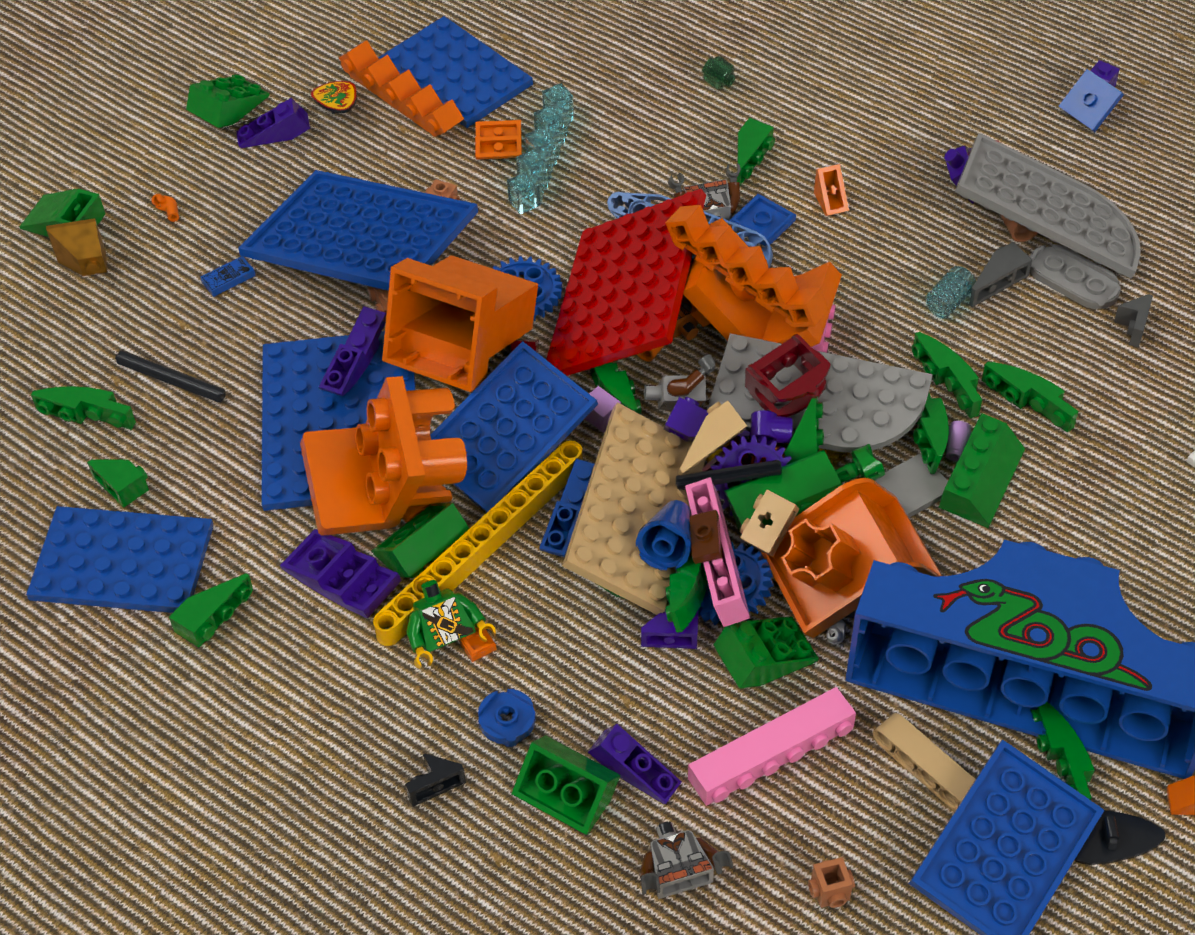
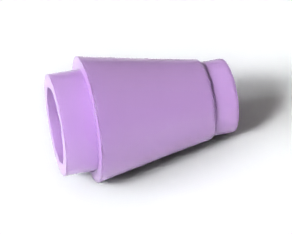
[946,421,972,461]

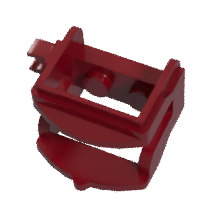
[745,334,831,417]

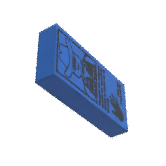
[200,256,256,297]

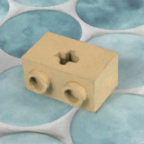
[740,490,799,557]

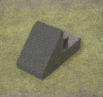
[1114,294,1153,348]

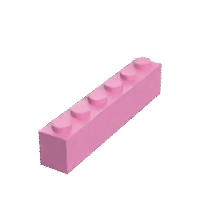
[685,477,750,627]
[688,687,856,806]

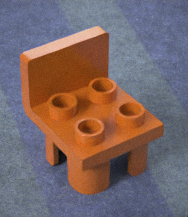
[300,376,467,536]

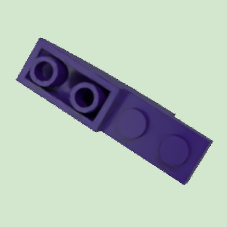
[319,306,386,396]

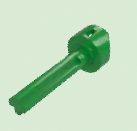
[835,444,885,483]

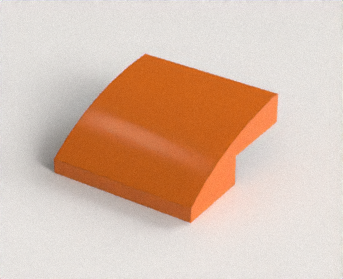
[475,120,522,160]

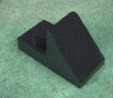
[405,753,466,807]

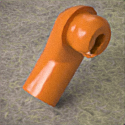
[152,193,179,222]

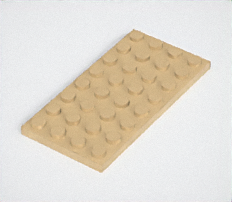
[562,402,706,615]

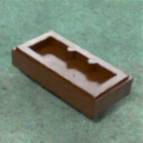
[690,510,722,564]

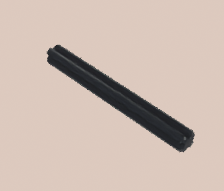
[115,350,226,403]

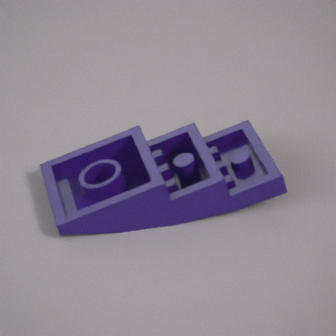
[280,529,402,619]

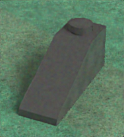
[969,242,1033,307]

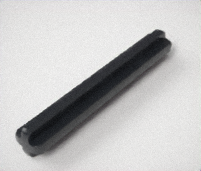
[676,460,782,490]

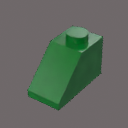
[87,459,149,508]

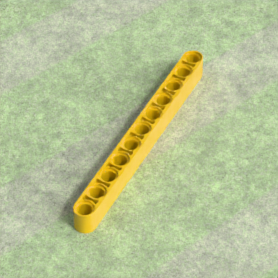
[373,441,583,646]

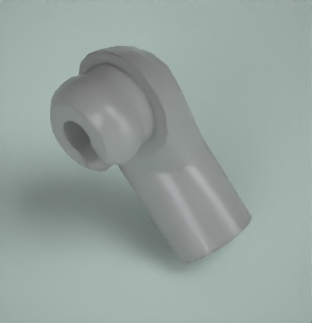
[826,619,846,645]

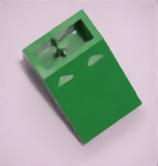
[186,74,270,128]
[19,188,105,237]
[713,616,819,689]

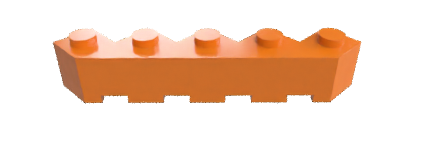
[339,40,464,137]
[665,205,829,327]

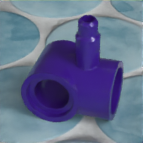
[750,410,793,445]

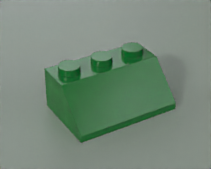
[371,503,470,578]
[511,736,621,835]

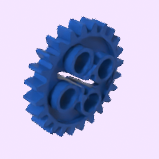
[493,256,562,321]
[698,542,774,626]

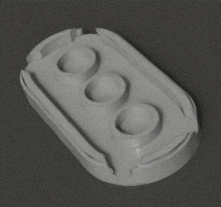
[1030,244,1121,309]

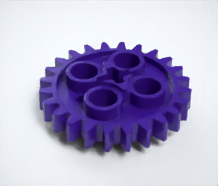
[710,434,792,516]

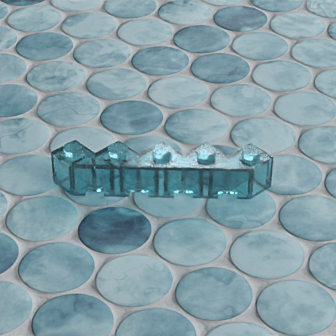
[507,83,574,214]

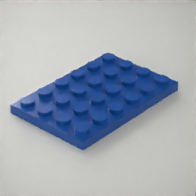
[378,16,533,128]
[430,341,598,513]
[26,506,214,613]
[908,739,1104,935]

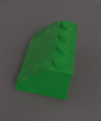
[939,413,1025,528]
[725,450,842,547]

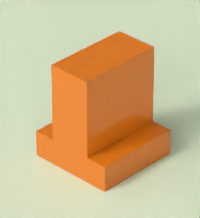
[382,255,538,392]

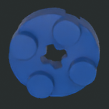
[478,689,536,747]

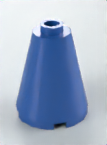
[636,500,691,570]

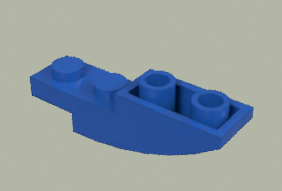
[539,459,595,557]

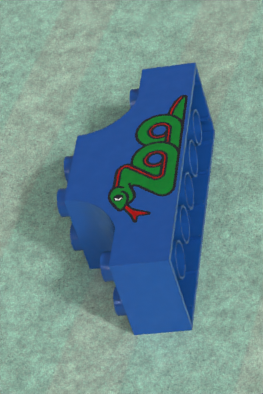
[845,539,1195,779]

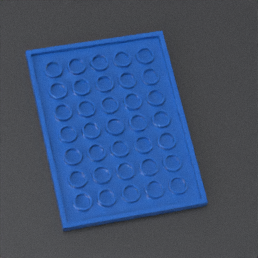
[238,170,478,291]
[262,331,416,511]

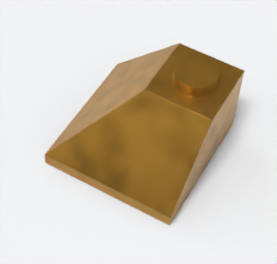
[46,218,107,276]

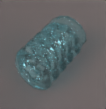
[925,266,976,319]

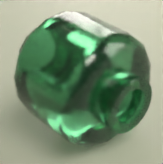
[702,56,736,90]

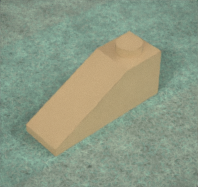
[678,400,747,475]

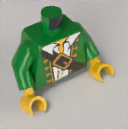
[406,580,496,669]

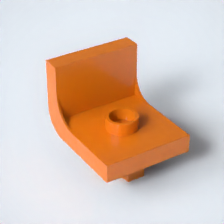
[683,218,842,347]
[760,478,942,638]

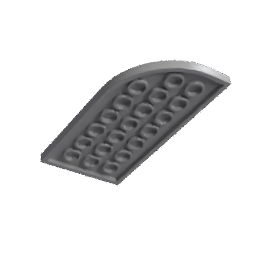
[955,133,1141,278]
[707,333,933,453]

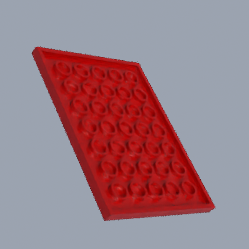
[546,189,706,376]

